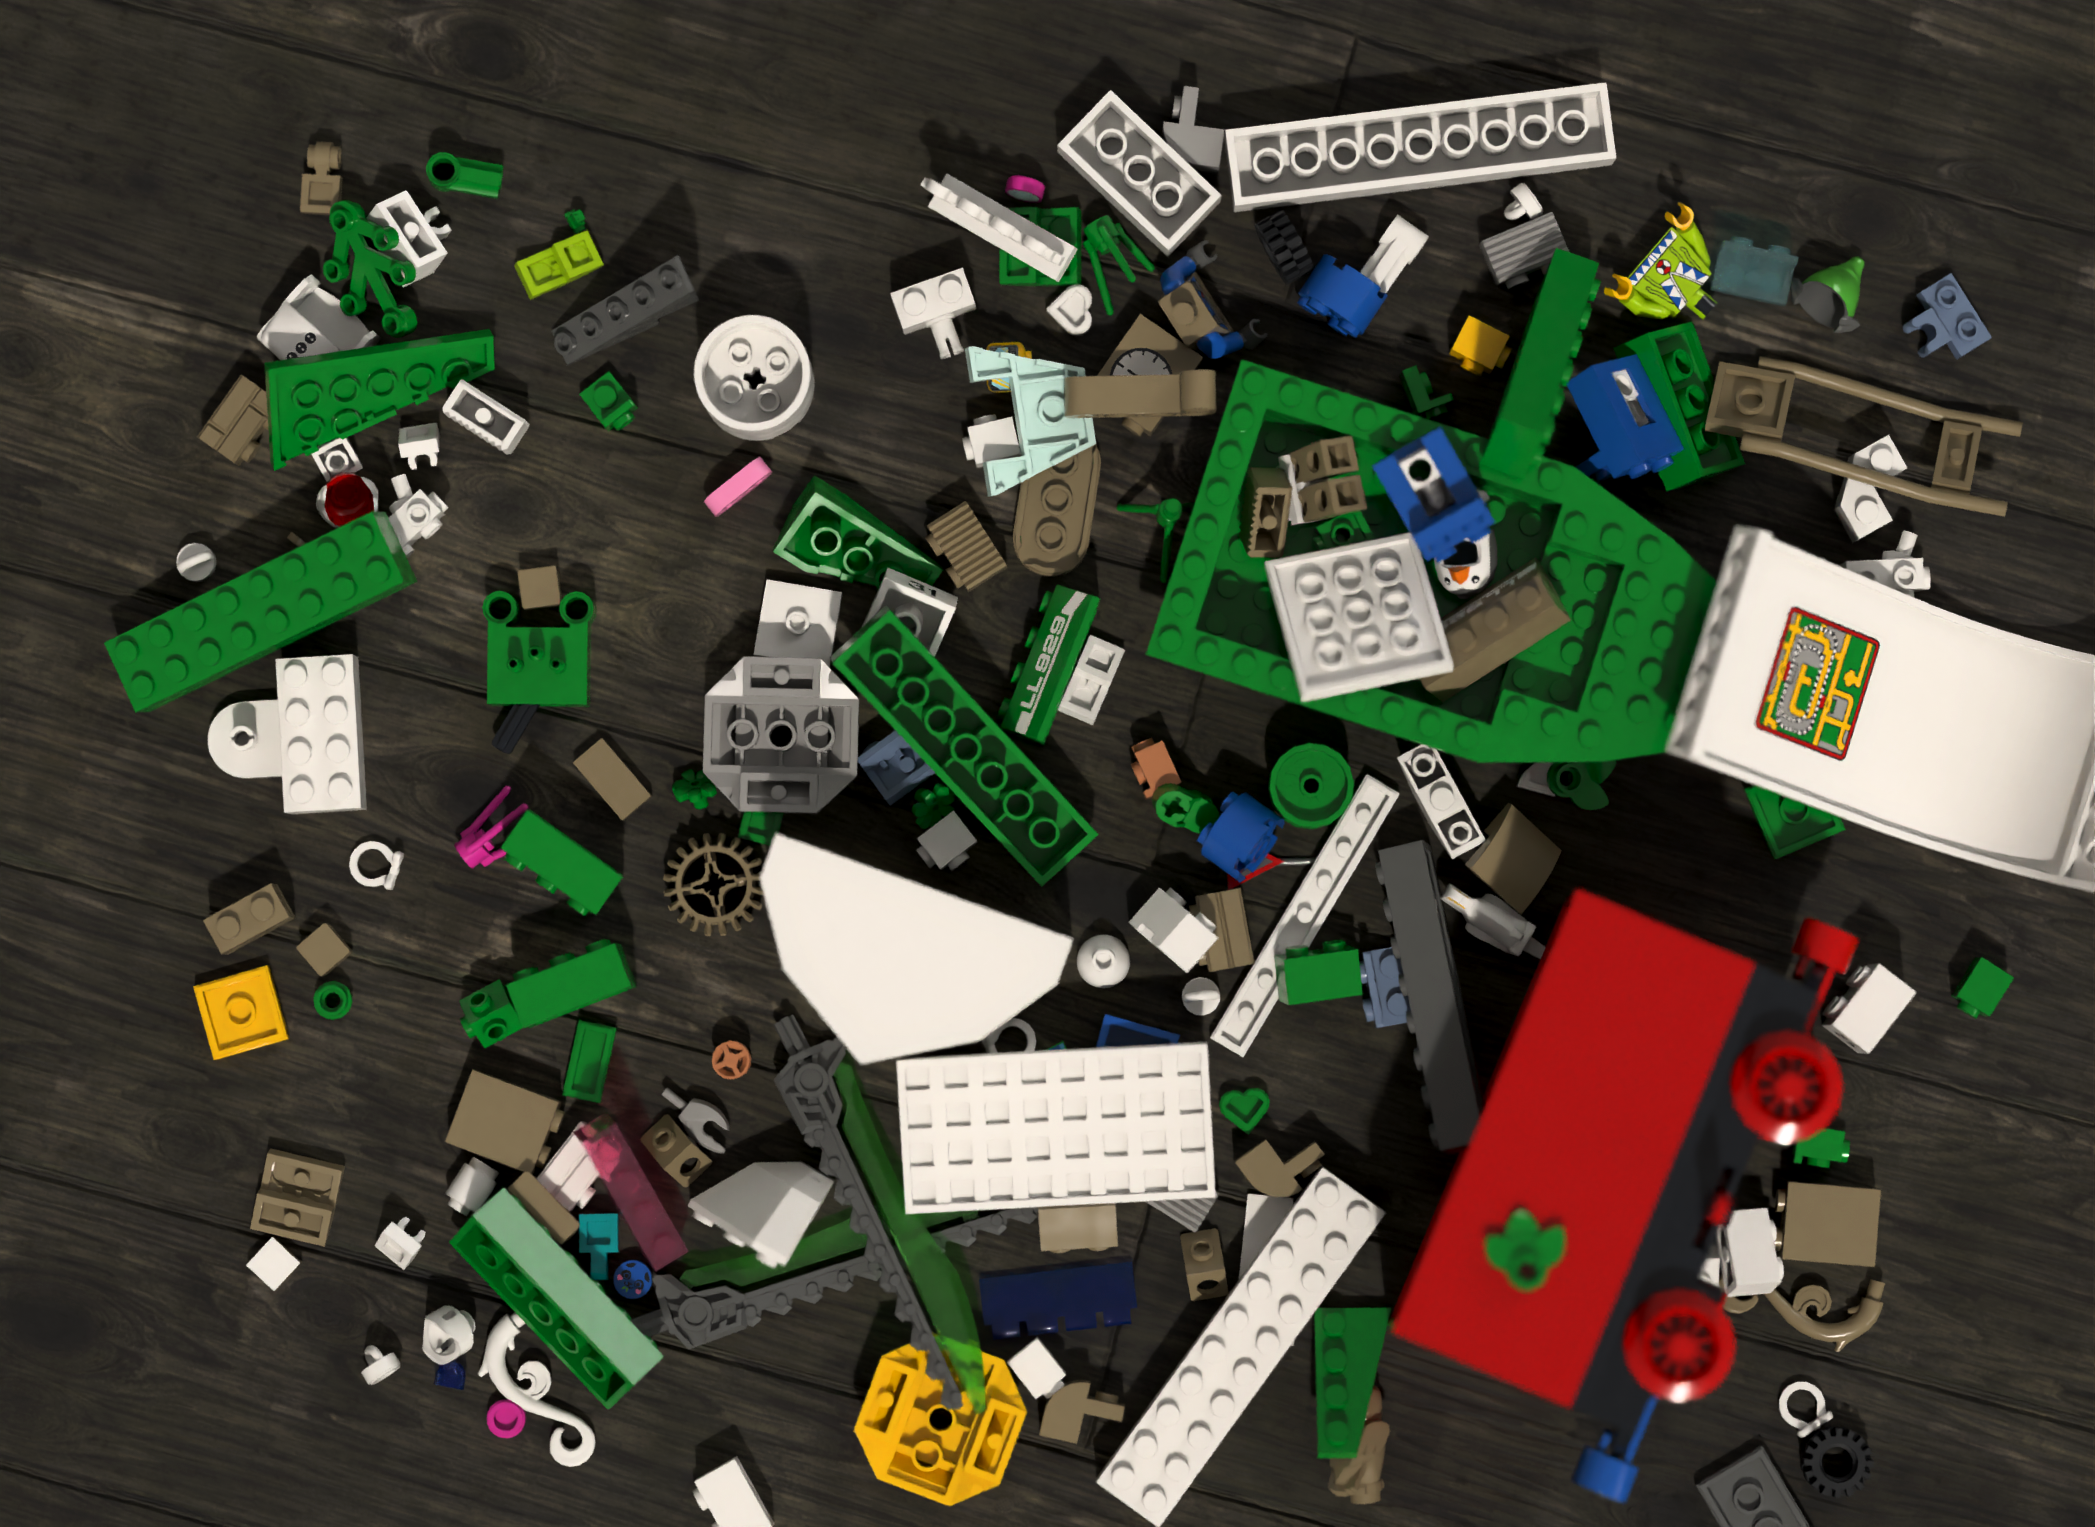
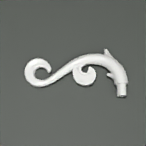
[478,1312,596,1467]

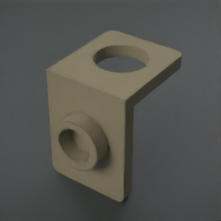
[640,1114,712,1187]
[1180,1228,1229,1301]

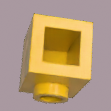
[1449,316,1512,376]

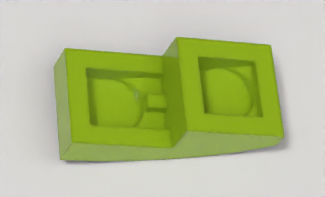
[514,230,604,300]

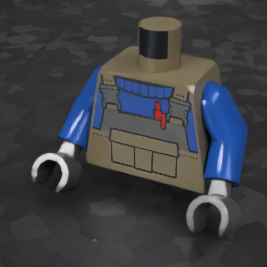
[1158,240,1268,359]

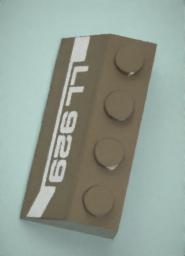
[1420,557,1571,702]

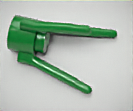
[1083,215,1155,316]

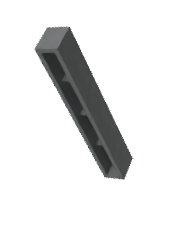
[1375,840,1485,1154]

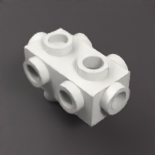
[389,474,449,558]
[1841,530,1931,597]

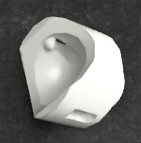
[422,1305,476,1365]

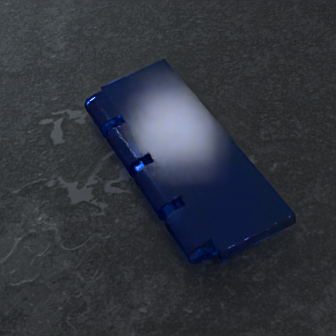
[979,1262,1137,1340]

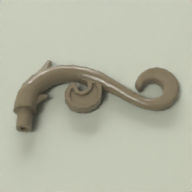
[1719,1274,1885,1352]

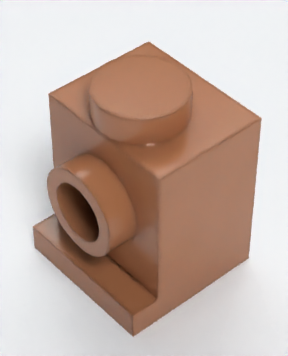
[1131,738,1182,800]

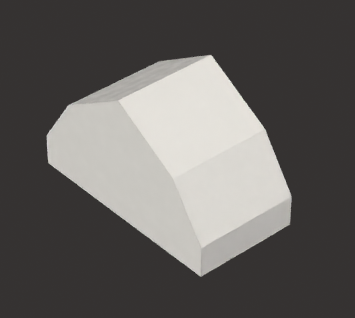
[760,834,1073,1064]

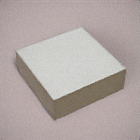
[246,1236,302,1291]

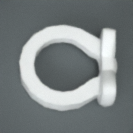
[349,841,404,890]
[981,1018,1036,1053]
[1778,1382,1833,1438]

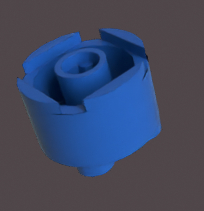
[1297,254,1388,338]
[1197,792,1285,882]

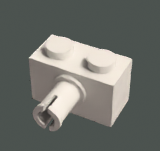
[890,267,976,359]

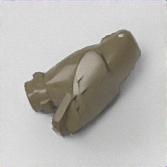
[1327,1386,1390,1504]

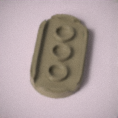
[1013,444,1101,577]

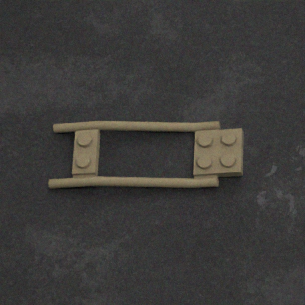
[1705,356,2023,517]

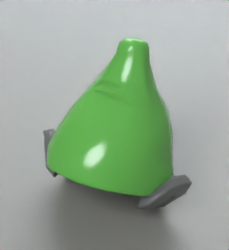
[1790,256,1864,333]

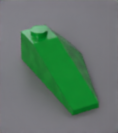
[773,475,943,589]

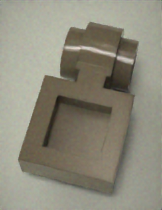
[300,141,343,215]

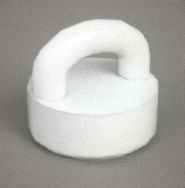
[1504,183,1543,220]
[176,543,216,582]
[1182,977,1220,1015]
[361,1345,401,1385]

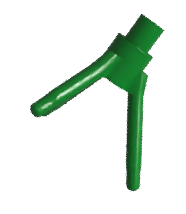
[1117,498,1195,583]

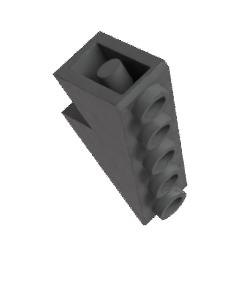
[552,256,699,366]

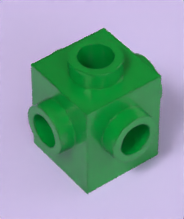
[459,979,522,1048]

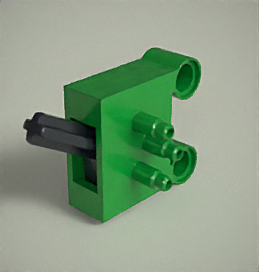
[482,591,597,754]

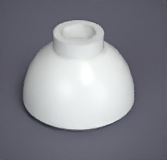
[1077,935,1130,988]

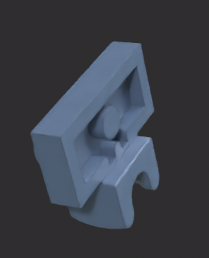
[1903,273,1992,359]

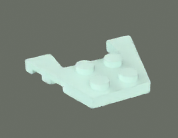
[965,346,1096,497]

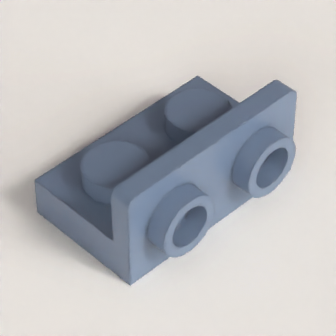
[1359,947,1411,1028]

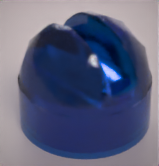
[433,1361,466,1390]

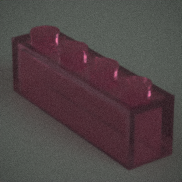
[573,1113,689,1272]

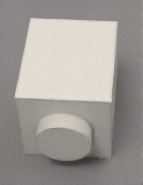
[1007,1336,1066,1399]

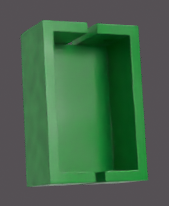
[501,809,623,916]
[506,939,637,1028]

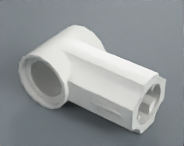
[1360,215,1429,293]

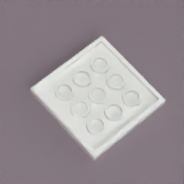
[1264,532,1454,702]

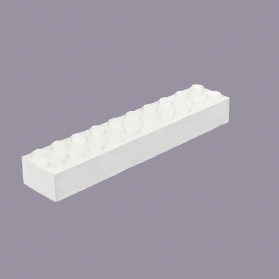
[1224,82,1616,212]
[1096,1166,1385,1527]

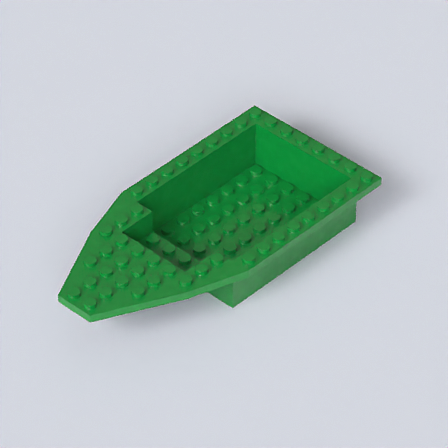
[1146,360,1718,763]

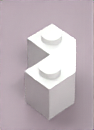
[1834,435,1907,543]
[1129,887,1218,973]

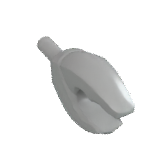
[662,1087,730,1154]

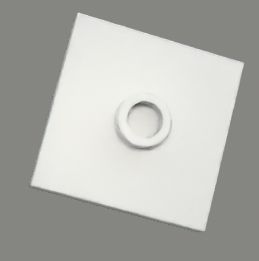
[754,579,842,668]

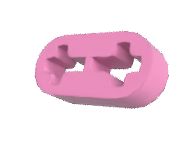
[704,457,772,517]

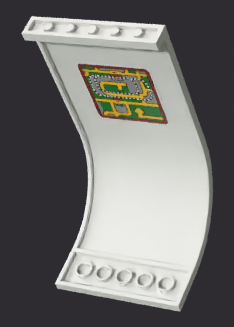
[1666,526,2095,893]

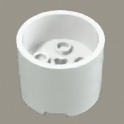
[694,315,814,441]

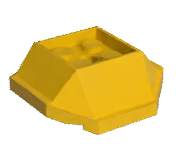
[854,1332,1027,1506]

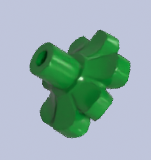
[672,769,717,810]
[912,783,955,829]

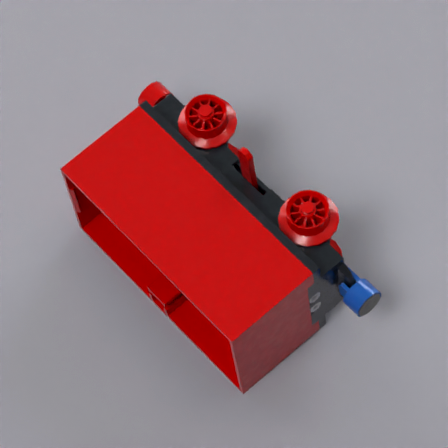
[1388,889,1859,1503]

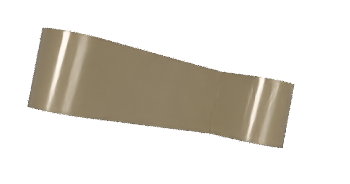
[1064,370,1216,418]

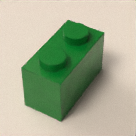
[1274,940,1363,1005]

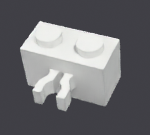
[366,190,451,287]

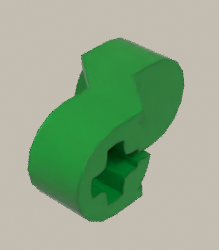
[1152,783,1219,834]

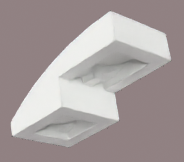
[1058,635,1125,725]

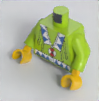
[1604,202,1718,320]

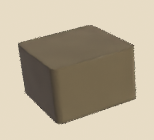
[518,565,562,611]
[296,923,353,976]

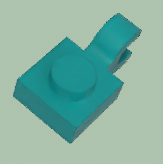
[579,1214,619,1280]

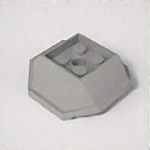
[703,657,860,813]

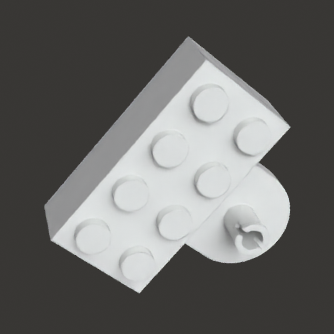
[208,654,367,814]

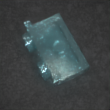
[1710,237,1799,306]

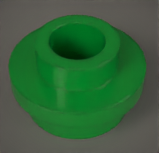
[313,981,353,1020]

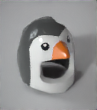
[1434,530,1498,599]

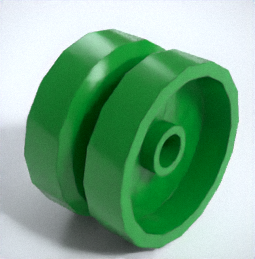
[1267,743,1354,830]

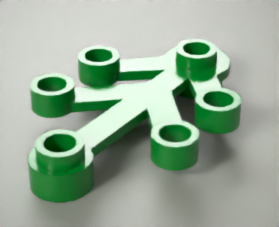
[323,200,417,338]

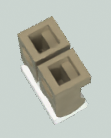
[1276,436,1367,525]

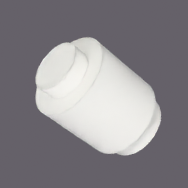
[445,1157,499,1216]

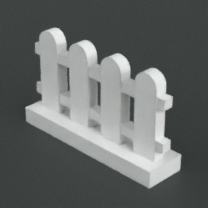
[921,174,1078,282]

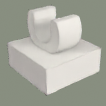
[398,423,440,469]
[375,1217,425,1270]

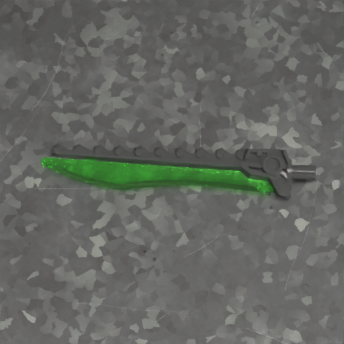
[773,1015,986,1414]
[631,1190,1038,1350]

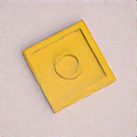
[193,965,289,1060]

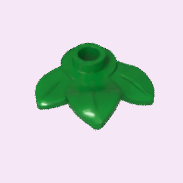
[1546,760,1617,810]
[1485,1210,1566,1290]

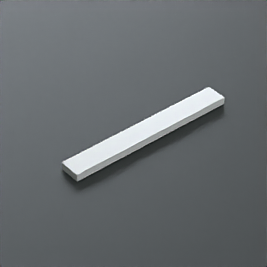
[1210,774,1400,1057]

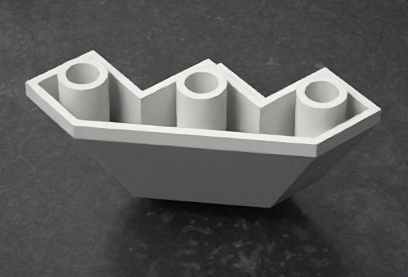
[688,1161,835,1268]

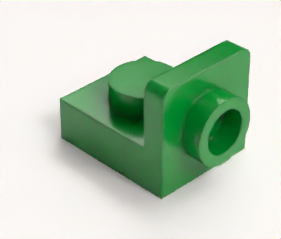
[1399,365,1454,420]
[579,371,638,432]

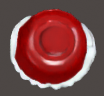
[316,472,379,529]

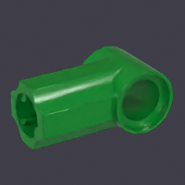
[426,152,504,199]

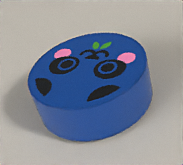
[613,1260,653,1299]

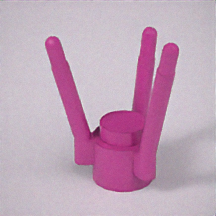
[454,786,528,869]

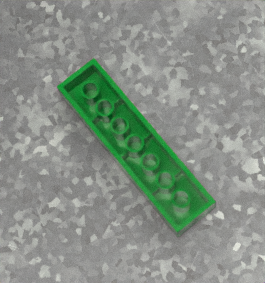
[104,511,417,713]
[830,605,1099,887]

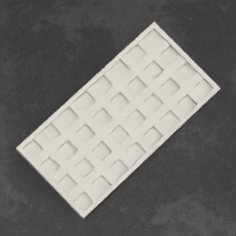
[897,1042,1215,1214]

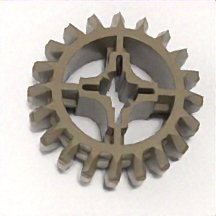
[663,833,764,936]

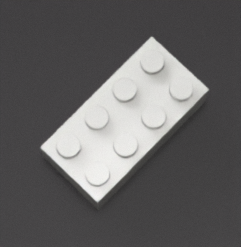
[1057,90,1222,257]

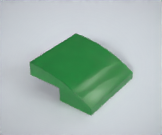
[999,207,1081,286]

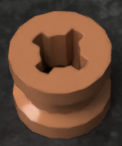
[712,1041,752,1079]

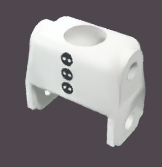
[257,274,381,360]

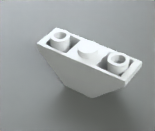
[1397,745,1486,859]

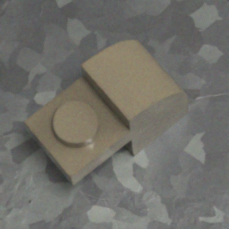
[1234,1139,1325,1197]
[1039,1380,1125,1444]

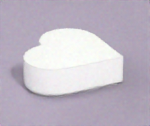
[1046,284,1092,336]

